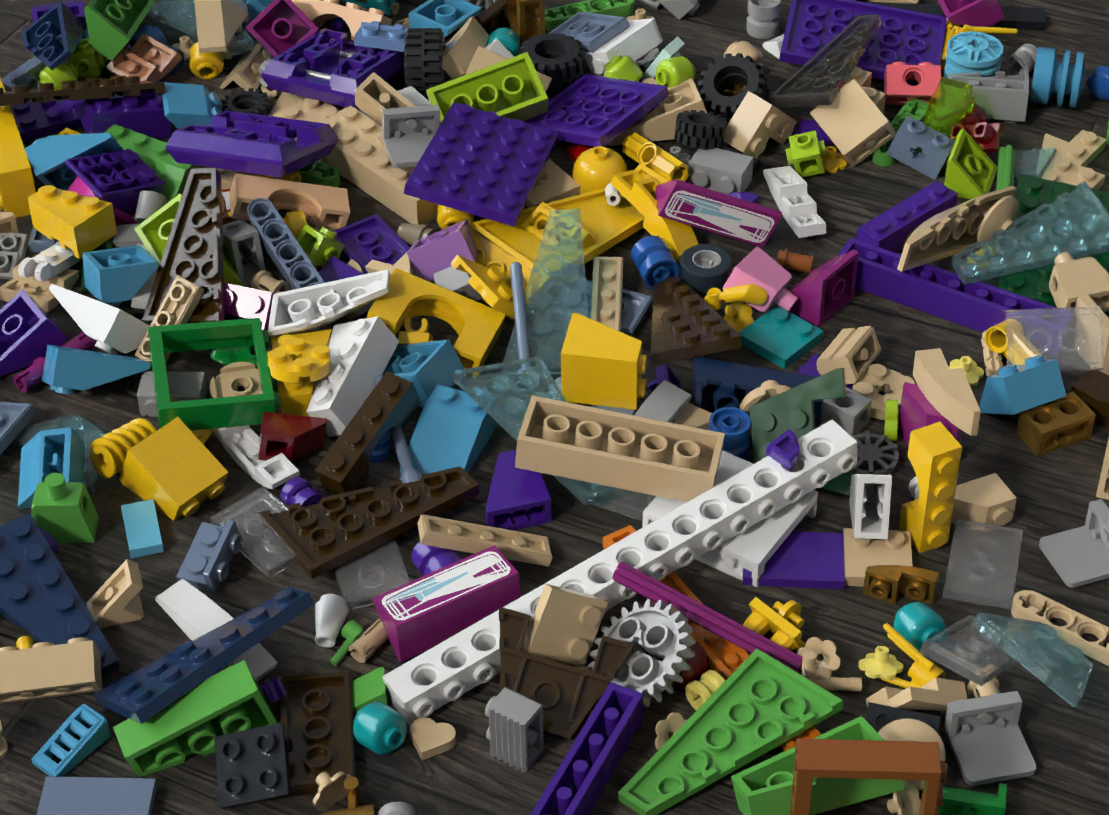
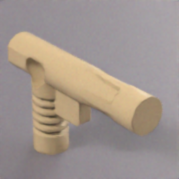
[801,651,862,692]

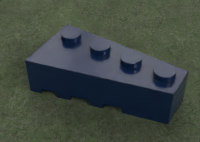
[692,357,822,426]

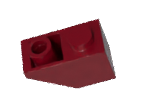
[258,412,327,463]

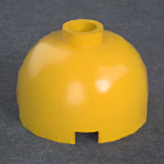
[573,146,627,194]

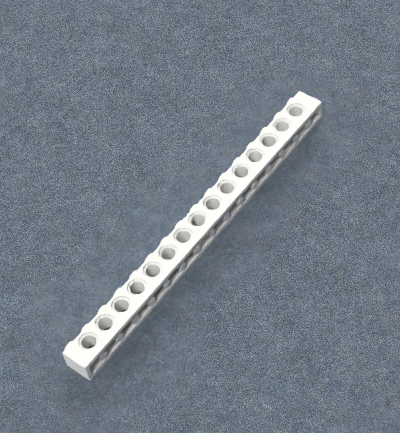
[382,420,857,725]

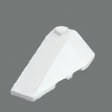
[268,269,390,337]
[49,284,150,354]

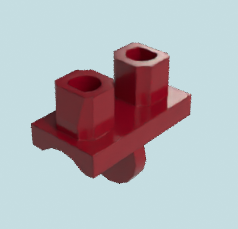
[950,122,1004,156]

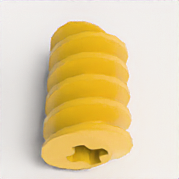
[89,418,156,479]

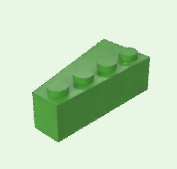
[113,660,278,778]
[731,716,905,815]

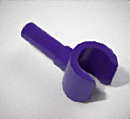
[260,677,288,704]

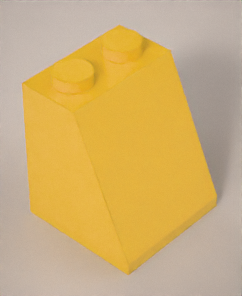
[561,313,647,410]
[119,417,229,521]

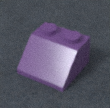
[407,219,478,284]

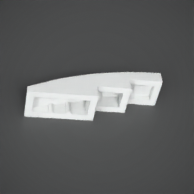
[763,166,826,238]
[155,579,277,682]

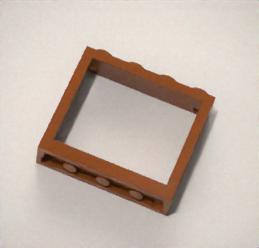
[789,738,947,815]

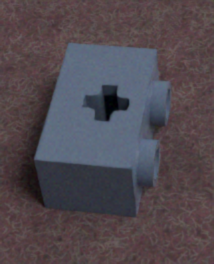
[886,115,955,180]

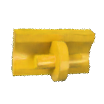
[743,597,806,652]

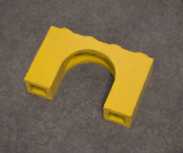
[366,268,506,380]

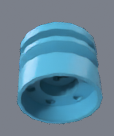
[943,31,1003,88]

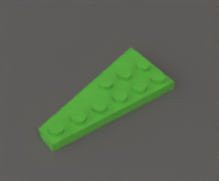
[618,649,843,815]

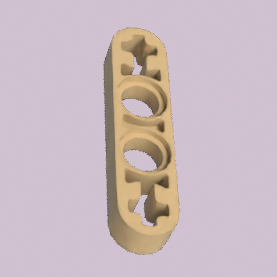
[1011,590,1109,666]

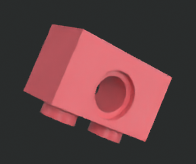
[884,62,941,106]

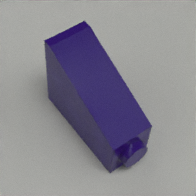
[486,450,552,530]

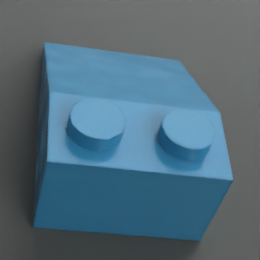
[24,133,125,191]
[382,340,465,407]
[42,345,151,395]
[400,384,496,475]

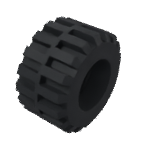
[404,28,446,95]
[519,33,585,96]
[698,53,770,126]

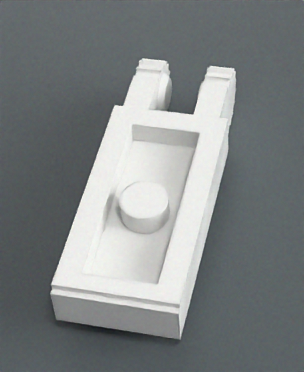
[18,241,83,282]

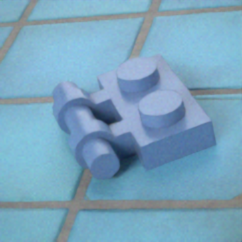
[354,21,409,52]

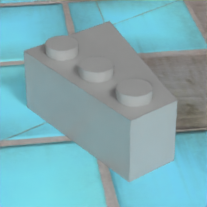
[943,69,1029,123]

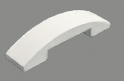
[212,425,300,489]

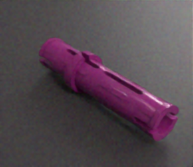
[13,332,95,393]

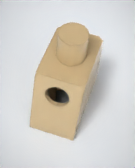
[1049,252,1109,317]

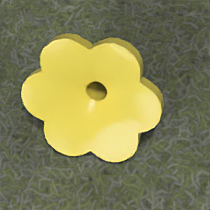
[948,356,984,386]
[858,646,904,680]

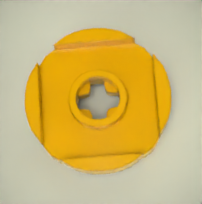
[267,338,330,383]

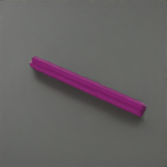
[612,562,803,673]

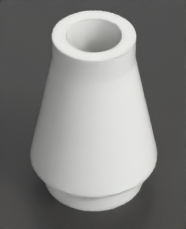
[315,594,349,648]

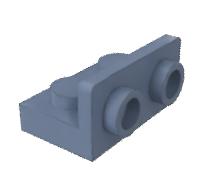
[1,57,47,92]
[176,520,242,593]

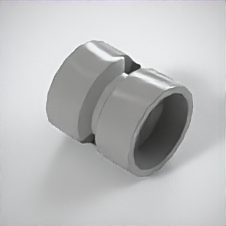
[746,0,781,39]

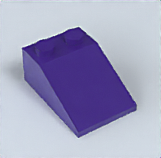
[0,289,68,377]

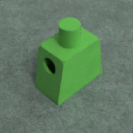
[31,473,100,543]

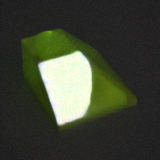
[923,77,975,135]

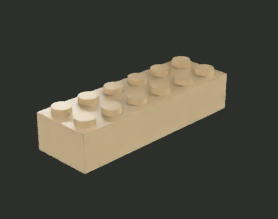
[318,106,438,224]
[515,395,725,502]

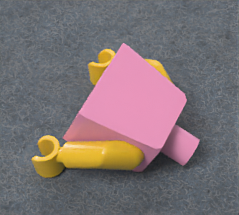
[704,246,798,312]

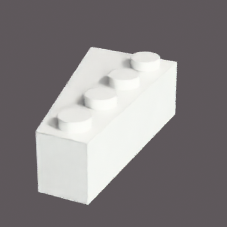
[307,316,399,437]

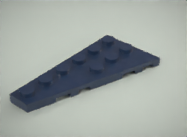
[93,587,315,724]

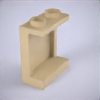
[810,79,896,168]

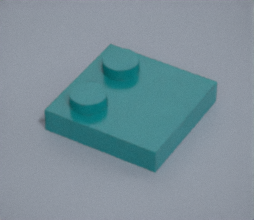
[739,305,824,369]

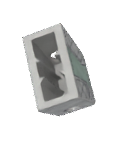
[222,220,266,287]

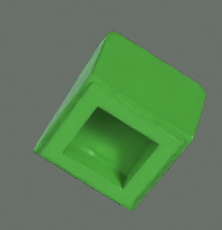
[351,667,387,712]

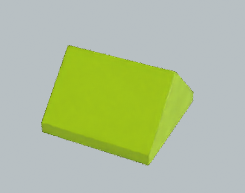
[944,128,998,200]

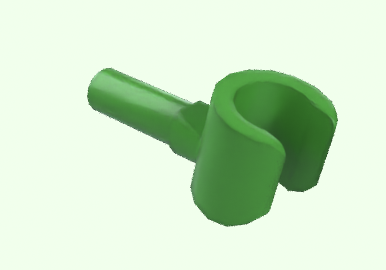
[330,620,364,666]

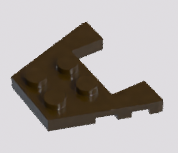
[499,607,634,740]

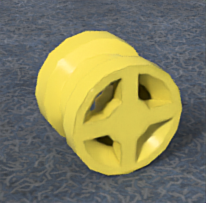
[685,670,725,711]

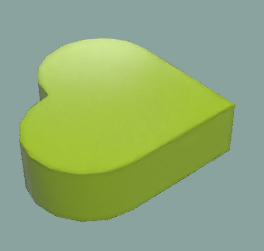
[884,399,898,441]

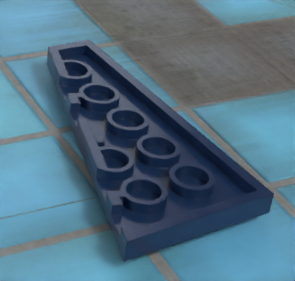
[0,513,120,676]

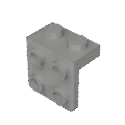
[382,104,440,169]
[1039,499,1109,588]
[943,691,1036,786]

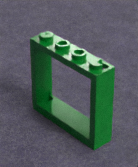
[148,318,281,430]

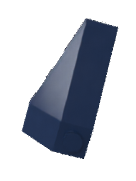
[22,1,84,70]

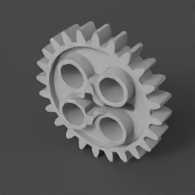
[588,599,696,708]

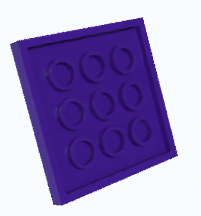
[523,74,669,147]

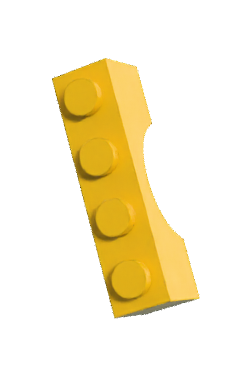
[899,422,962,554]

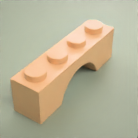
[291,0,392,41]
[229,173,350,231]

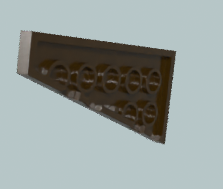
[258,466,479,579]

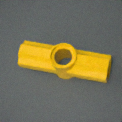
[622,132,689,182]

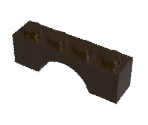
[315,371,421,495]

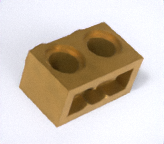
[1016,391,1096,457]

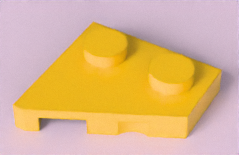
[451,254,515,317]

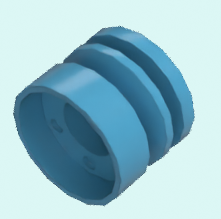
[1029,47,1086,109]

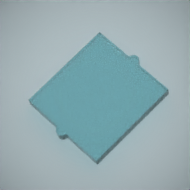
[1014,148,1057,182]

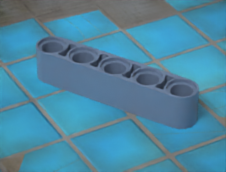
[247,198,325,290]

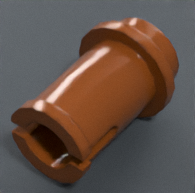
[776,248,814,274]

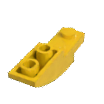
[611,170,699,260]

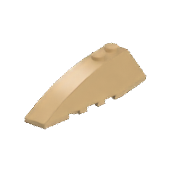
[897,186,1017,272]

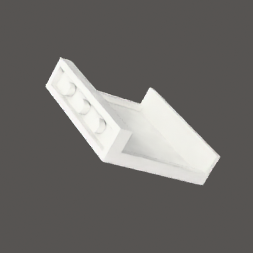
[642,450,818,587]

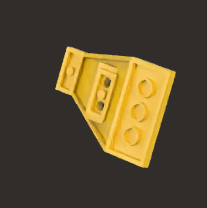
[470,163,669,324]

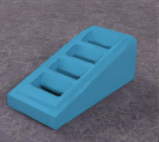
[31,703,111,777]

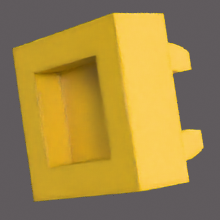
[398,317,433,345]

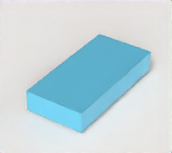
[121,499,164,559]

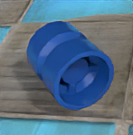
[631,235,680,290]
[709,407,751,461]

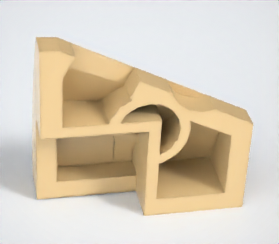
[866,678,967,711]

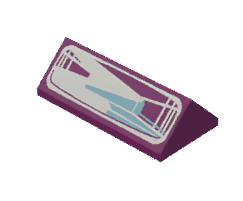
[655,179,782,247]
[372,545,521,662]

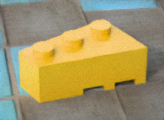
[27,185,118,259]
[271,329,332,417]

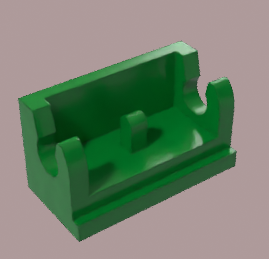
[938,783,1007,815]

